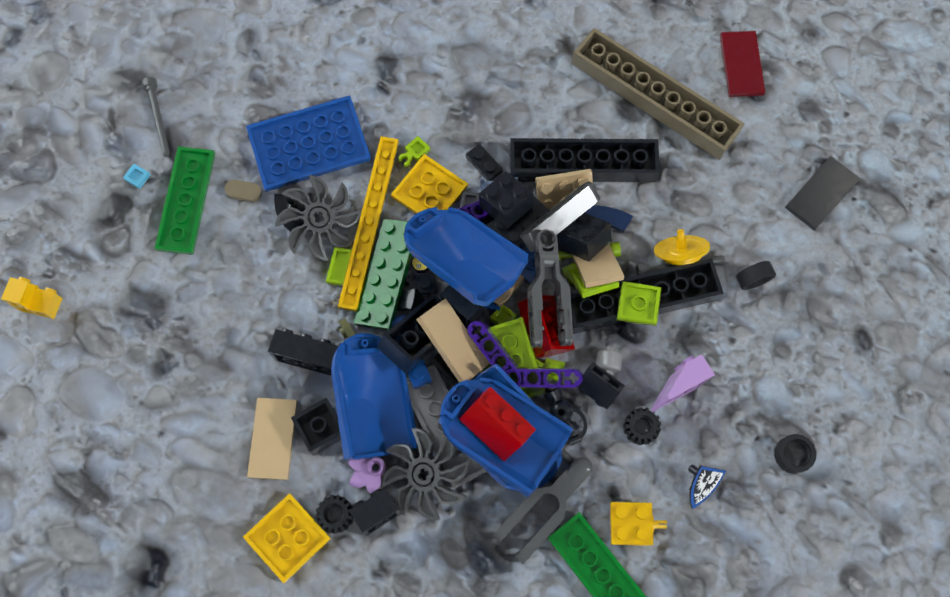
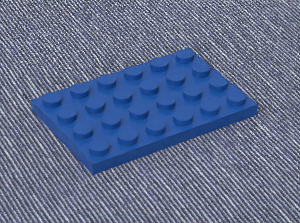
[246,95,371,192]

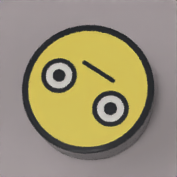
[411,257,429,273]

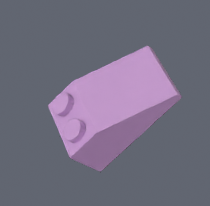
[651,355,715,412]

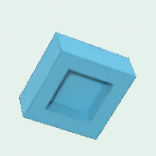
[123,164,151,189]

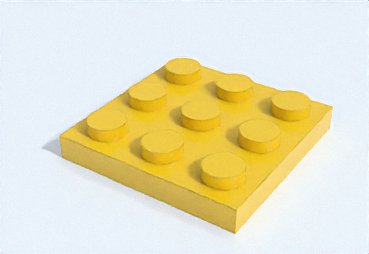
[391,154,468,214]
[243,493,331,583]

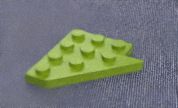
[475,317,546,398]

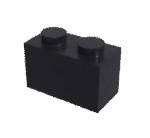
[577,362,625,410]

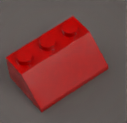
[518,295,575,358]
[459,387,536,462]

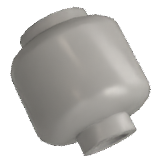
[596,347,622,376]

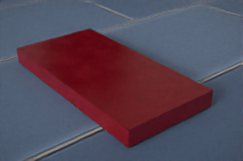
[720,31,766,97]

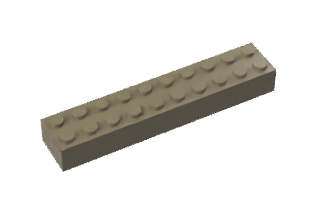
[571,28,745,160]

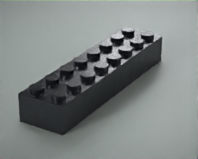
[510,138,660,182]
[570,258,724,334]

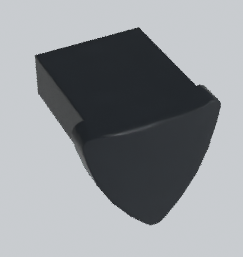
[397,288,425,311]

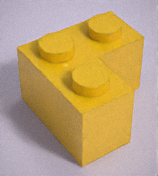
[1,277,63,319]

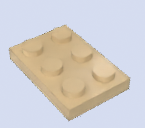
[535,169,593,210]

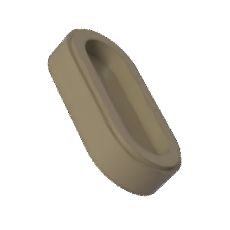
[225,180,262,202]

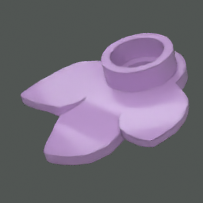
[348,457,386,494]

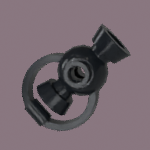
[543,388,588,446]

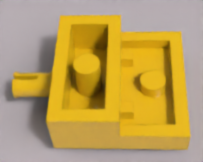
[610,502,667,546]

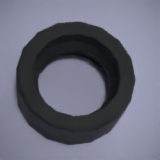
[736,261,776,290]
[774,434,817,474]

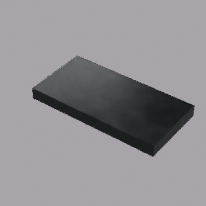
[785,156,861,231]

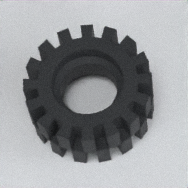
[623,407,662,445]
[315,495,353,534]

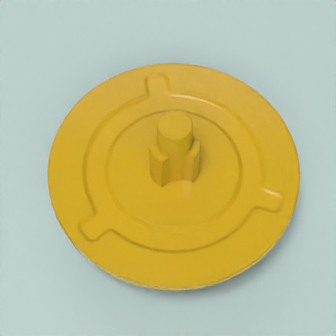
[654,229,710,265]

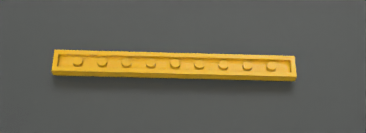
[338,136,399,312]

